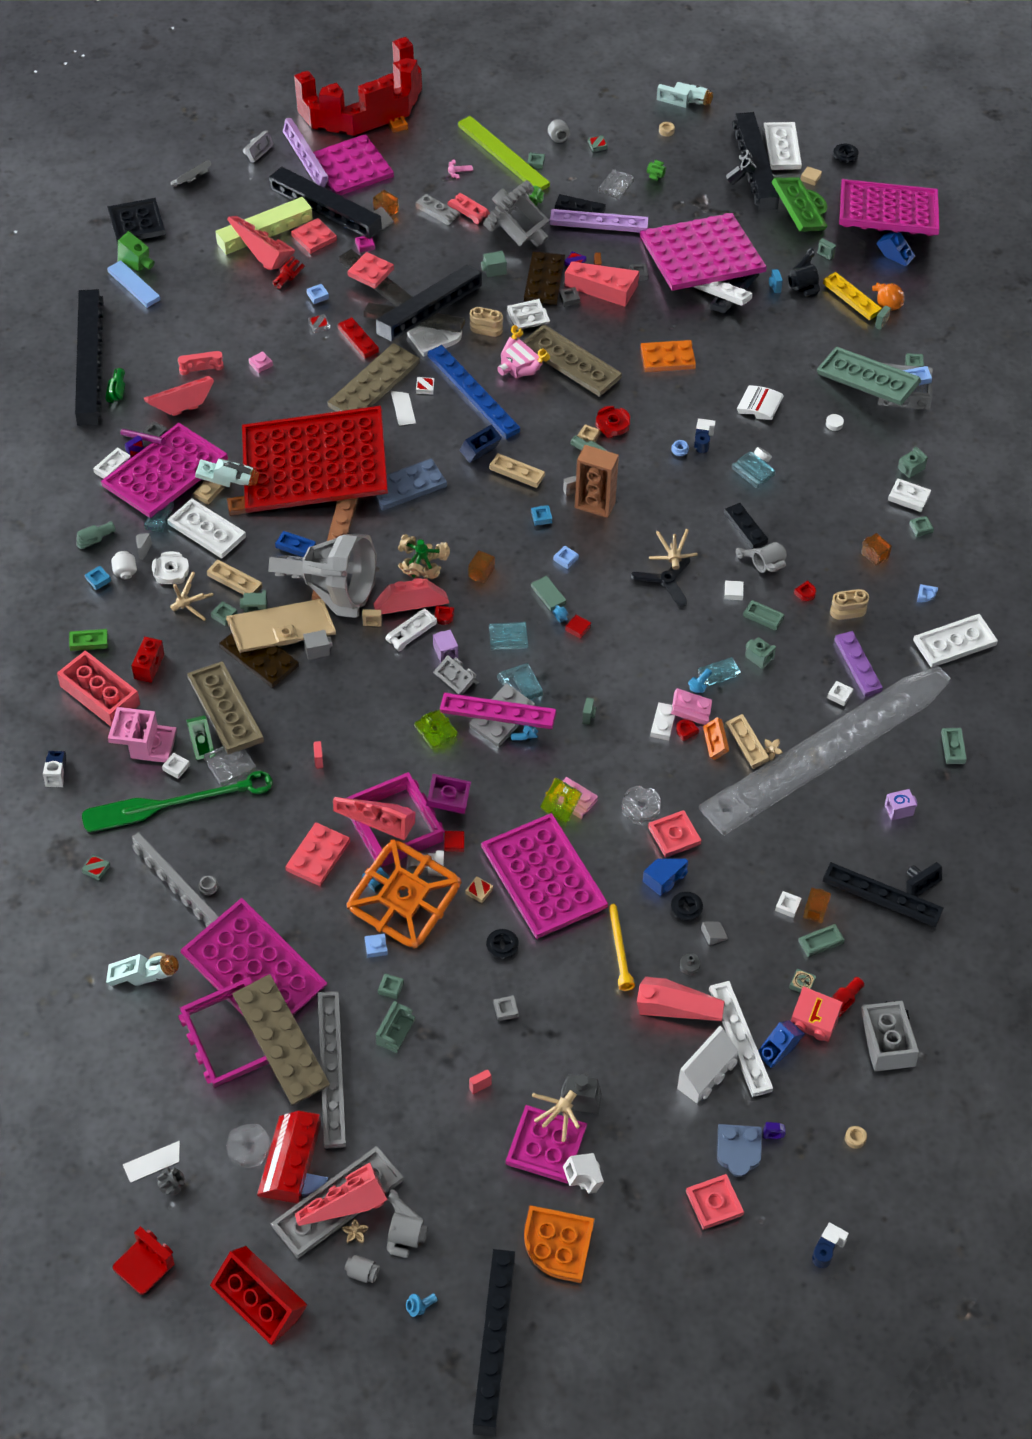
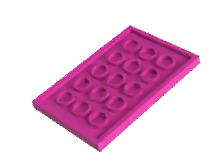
[101,423,228,518]
[481,813,608,939]
[180,898,327,1016]

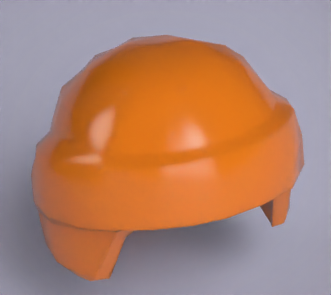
[872,282,905,311]

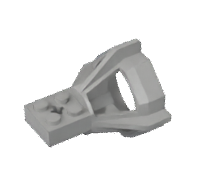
[268,534,379,618]

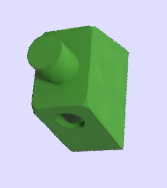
[117,231,155,272]

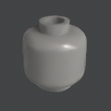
[548,119,570,143]

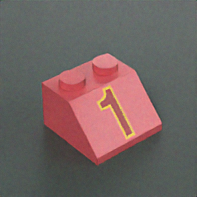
[791,986,843,1042]

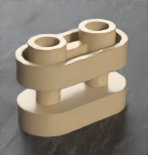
[470,307,503,337]
[830,589,869,620]

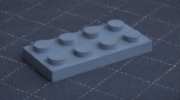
[374,458,447,510]

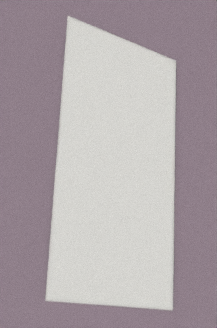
[391,391,416,426]
[123,1141,180,1183]

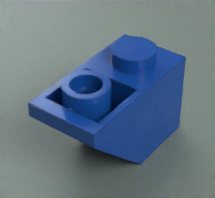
[876,231,915,266]
[643,859,688,896]
[758,1020,805,1068]

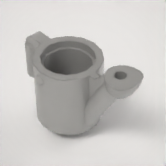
[736,542,787,573]
[387,1189,428,1258]

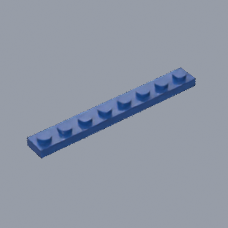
[428,345,520,439]

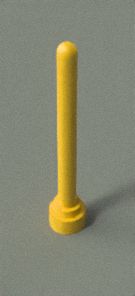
[609,904,635,991]

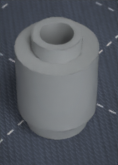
[345,1255,380,1283]

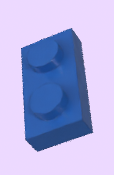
[275,531,316,557]

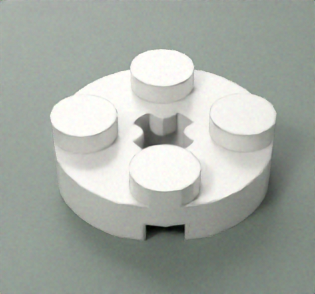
[152,551,189,584]

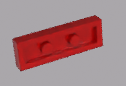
[338,317,379,359]

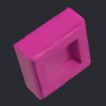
[355,236,375,253]

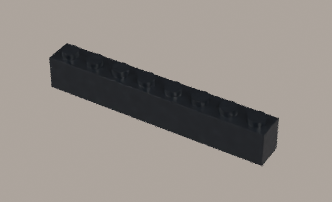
[732,112,779,211]
[269,167,382,239]
[376,265,482,342]
[473,1249,515,1437]

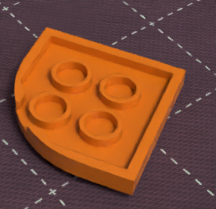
[524,1205,595,1283]

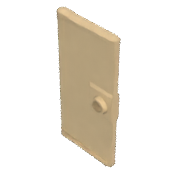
[226,599,336,653]

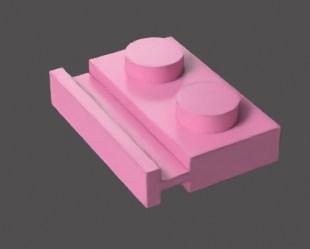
[671,688,712,725]
[550,777,598,819]

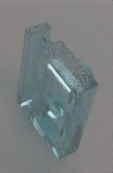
[732,451,775,488]
[489,622,528,650]

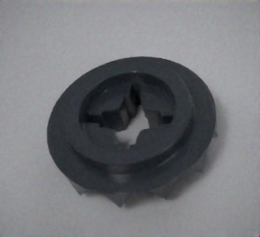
[833,143,859,163]
[671,892,703,921]
[486,929,519,959]

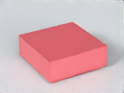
[313,741,323,769]
[469,1070,492,1094]

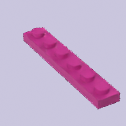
[440,693,557,729]

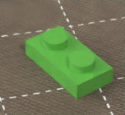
[69,629,108,651]

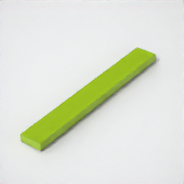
[458,116,550,191]

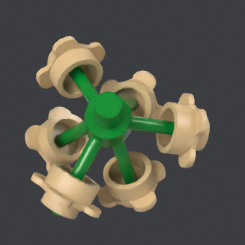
[398,534,450,579]

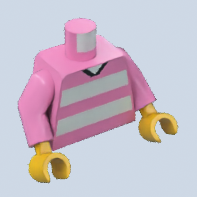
[497,325,550,379]

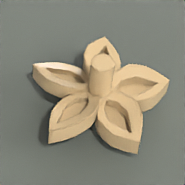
[764,739,783,761]
[342,1218,368,1243]

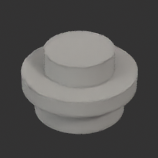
[198,876,219,895]

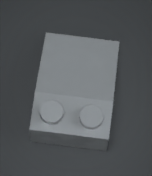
[861,1001,919,1071]

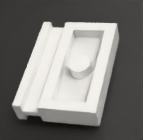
[888,478,931,512]

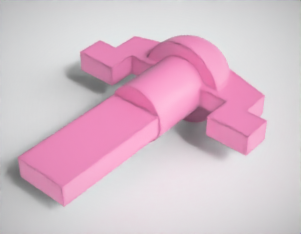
[448,159,473,180]

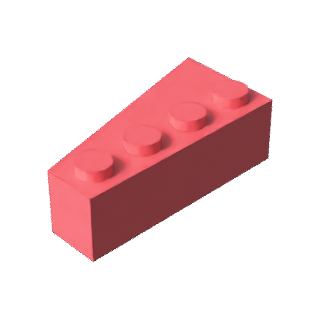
[564,262,639,307]

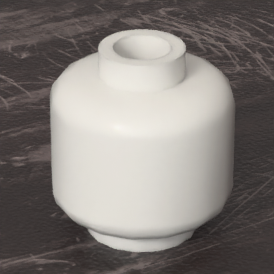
[111,551,137,580]

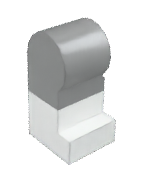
[407,850,444,876]

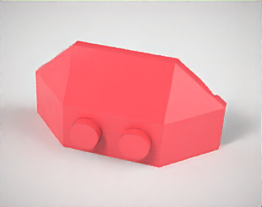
[144,376,214,416]
[373,578,449,614]

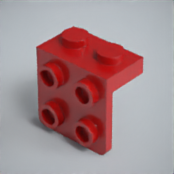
[112,1226,175,1295]

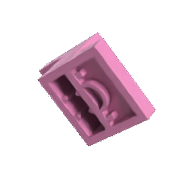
[108,707,177,763]

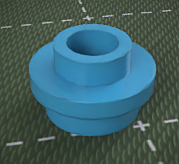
[552,605,569,623]

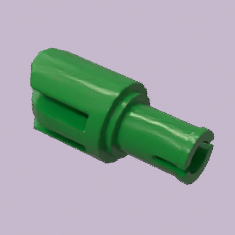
[105,368,126,403]

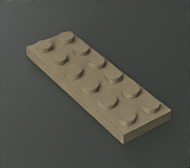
[523,324,622,397]
[328,343,420,412]
[187,661,264,755]
[232,974,330,1106]

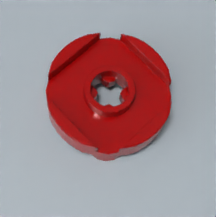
[595,406,630,438]

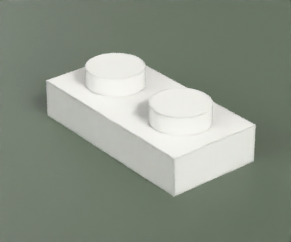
[93,447,131,479]
[650,702,675,741]

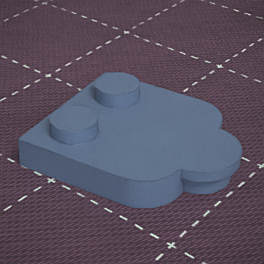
[717,1124,762,1177]

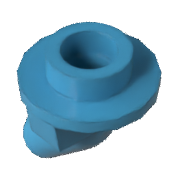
[688,668,712,694]
[511,725,539,741]
[406,1293,438,1317]

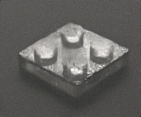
[204,746,257,787]

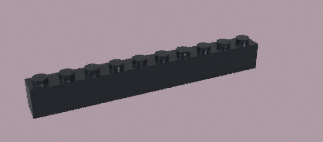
[75,289,104,426]

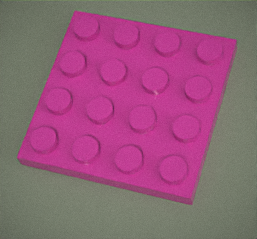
[313,134,394,196]

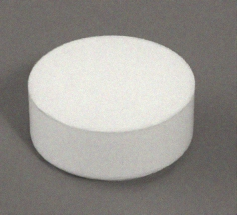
[826,414,844,431]
[754,447,772,462]

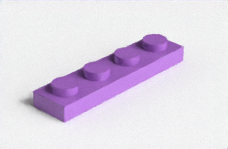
[835,631,883,697]

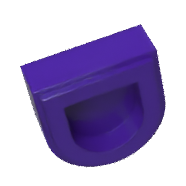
[762,1122,786,1139]

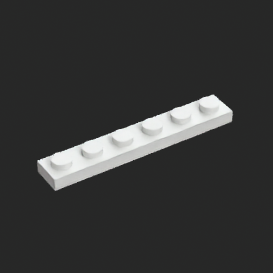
[709,981,773,1098]

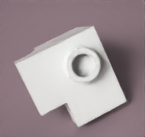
[563,1153,604,1194]

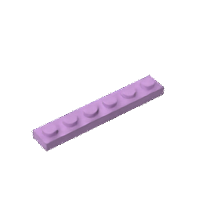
[283,118,328,188]
[550,209,648,233]

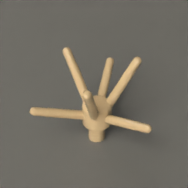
[649,529,698,570]
[170,572,213,621]
[532,1090,580,1142]

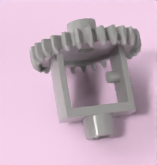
[483,180,549,248]

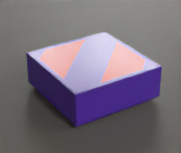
[564,251,587,267]
[125,435,144,458]

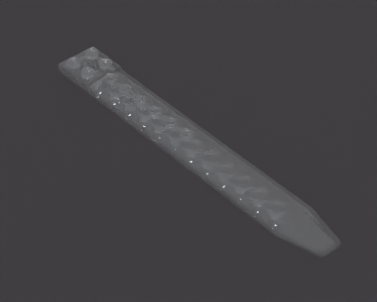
[699,666,951,836]

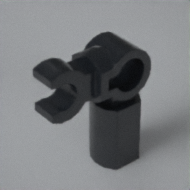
[726,150,756,185]

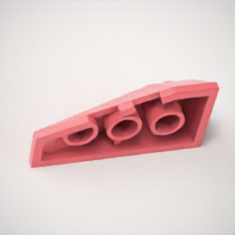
[227,216,295,270]
[333,797,415,841]
[637,977,725,1021]
[295,1163,388,1226]

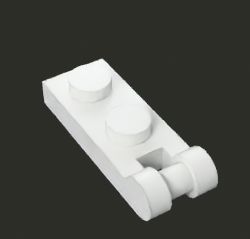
[385,608,437,651]

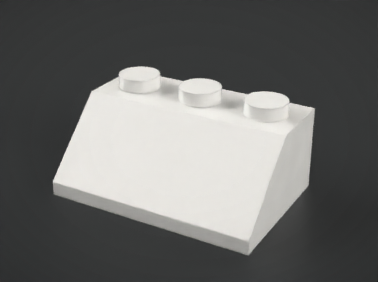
[677,1026,738,1104]

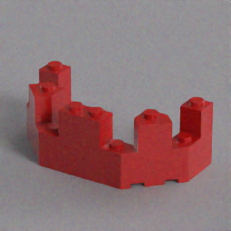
[294,37,422,136]

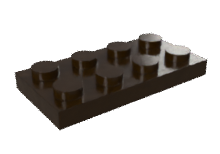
[524,251,565,305]
[219,633,299,688]

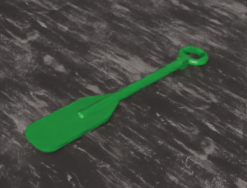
[82,771,273,832]

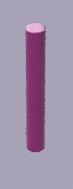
[120,429,166,445]

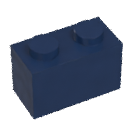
[460,424,502,463]

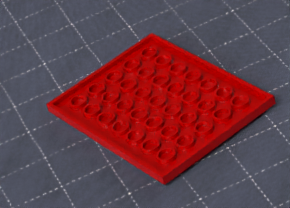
[242,406,388,513]

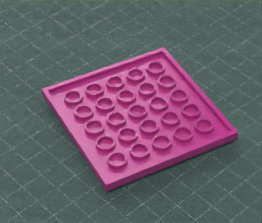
[839,179,939,236]
[640,213,767,291]

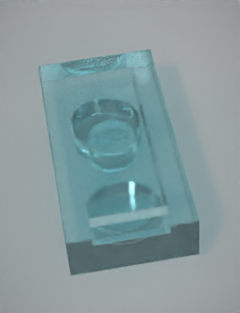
[144,501,174,532]
[698,657,740,686]

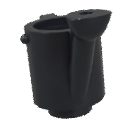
[787,247,820,297]

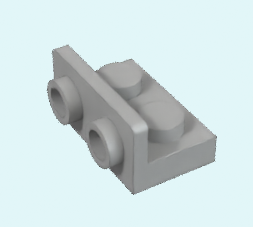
[433,655,479,695]

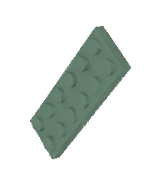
[817,346,921,405]

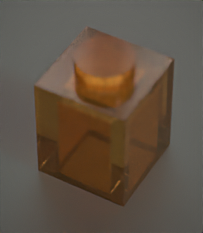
[373,190,399,217]
[861,533,892,566]
[468,550,495,583]
[803,888,831,923]

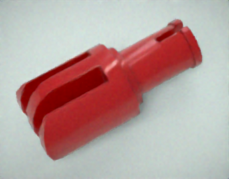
[272,256,305,289]
[831,977,865,1017]

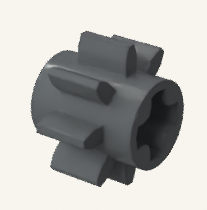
[157,1167,185,1195]

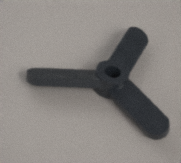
[631,557,691,607]

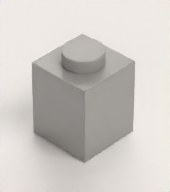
[303,630,333,660]

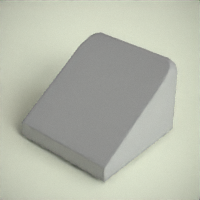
[374,207,394,231]
[136,533,152,560]
[701,922,728,946]

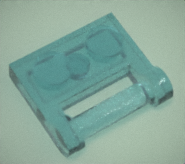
[497,663,543,699]

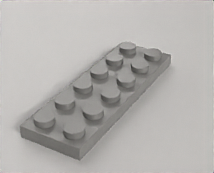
[271,1146,403,1259]

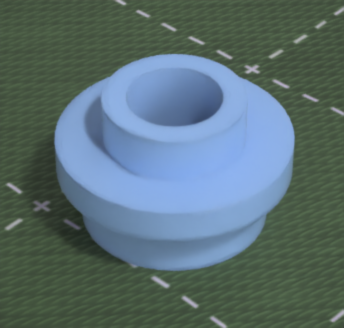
[671,440,689,456]

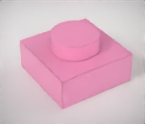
[249,351,273,373]

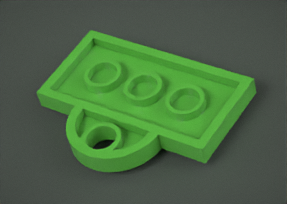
[772,177,828,231]

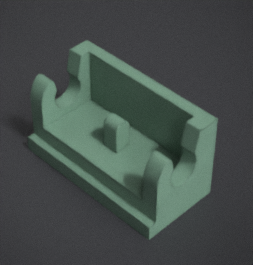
[375,1001,415,1053]

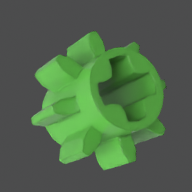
[647,159,666,181]
[529,186,544,206]

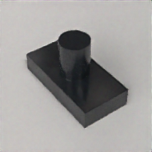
[906,862,942,897]

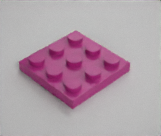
[506,1105,587,1184]

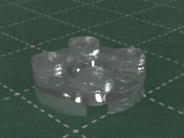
[622,786,661,824]
[227,1124,271,1168]

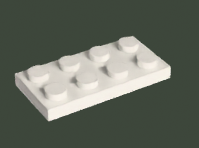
[763,122,802,170]
[167,498,246,558]
[913,614,998,668]

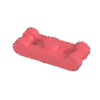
[448,193,490,224]
[178,351,224,375]

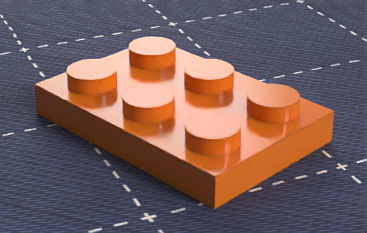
[640,340,696,372]

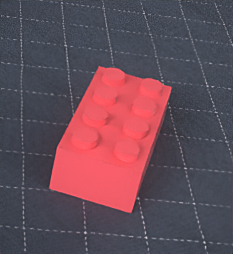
[57,650,140,726]

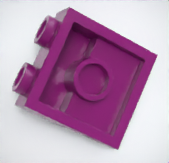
[426,774,471,814]

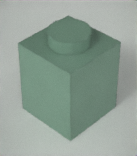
[481,251,507,277]

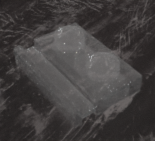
[598,169,634,200]

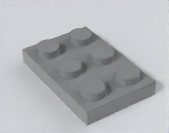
[469,683,536,747]

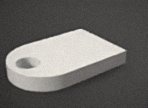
[407,318,462,357]

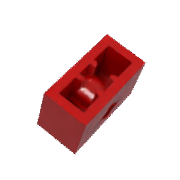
[131,636,165,683]

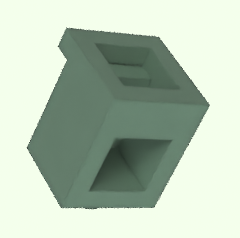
[898,447,928,478]
[240,590,267,613]
[745,637,776,669]

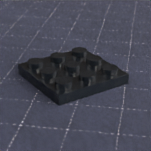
[107,198,166,244]

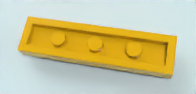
[823,272,882,320]

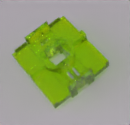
[414,710,458,749]
[540,778,583,822]

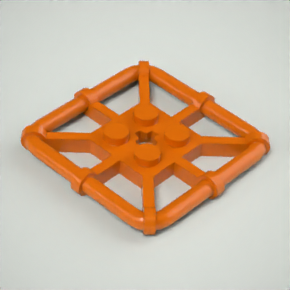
[346,839,462,949]

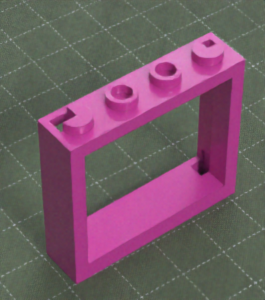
[347,772,445,868]
[178,977,269,1088]

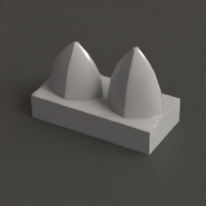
[243,131,274,162]

